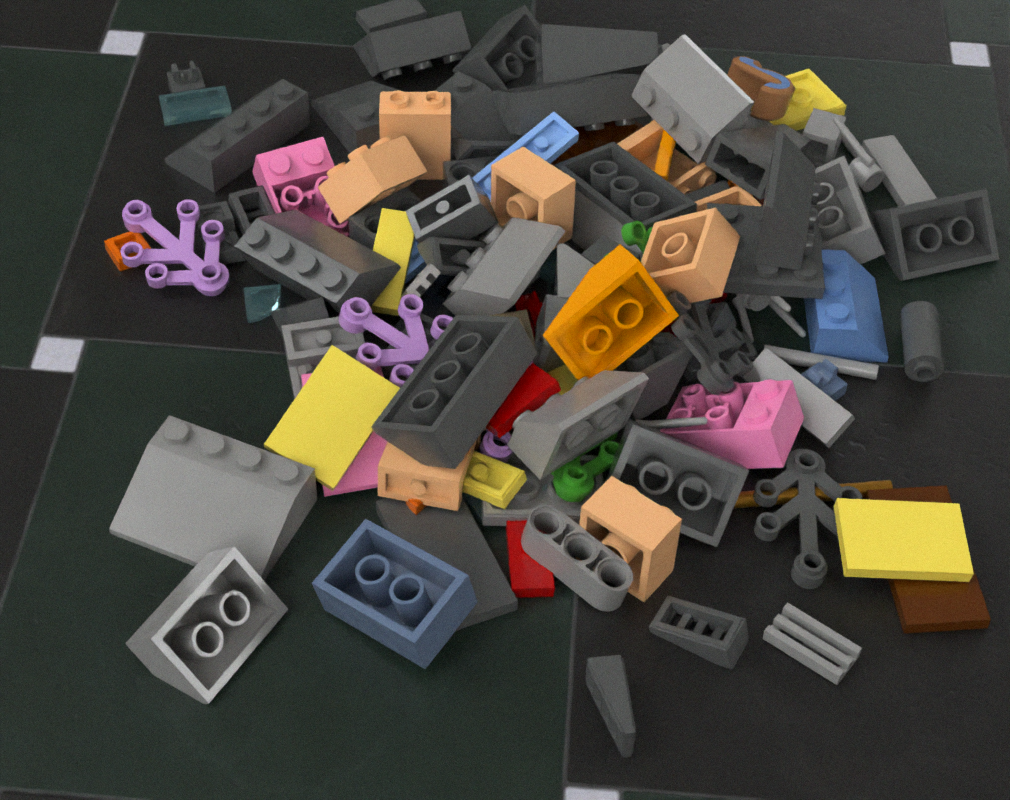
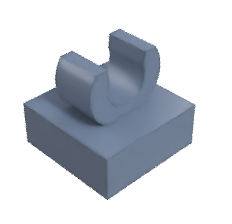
[801,359,848,401]

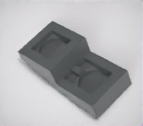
[192,201,245,265]

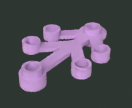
[120,199,230,296]
[338,294,453,388]

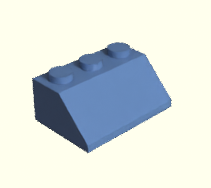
[804,249,889,363]

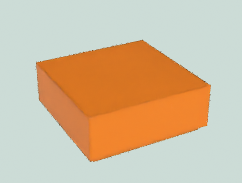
[104,231,151,272]

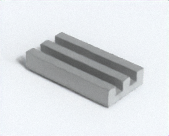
[401,264,441,309]
[762,602,862,685]

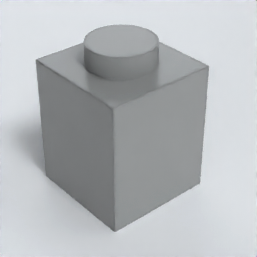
[802,108,847,165]

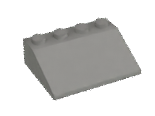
[109,415,317,581]

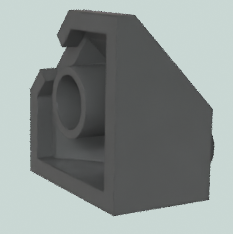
[613,332,692,422]

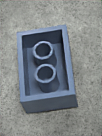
[312,519,478,669]

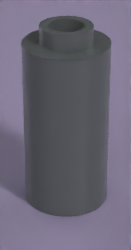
[900,301,944,382]

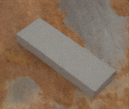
[862,135,937,206]
[742,348,855,448]

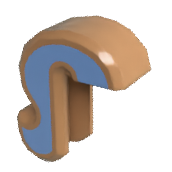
[727,56,795,121]

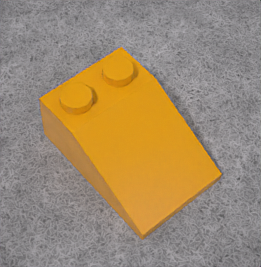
[542,244,679,380]

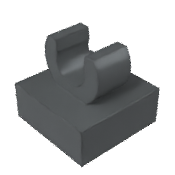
[166,61,207,103]

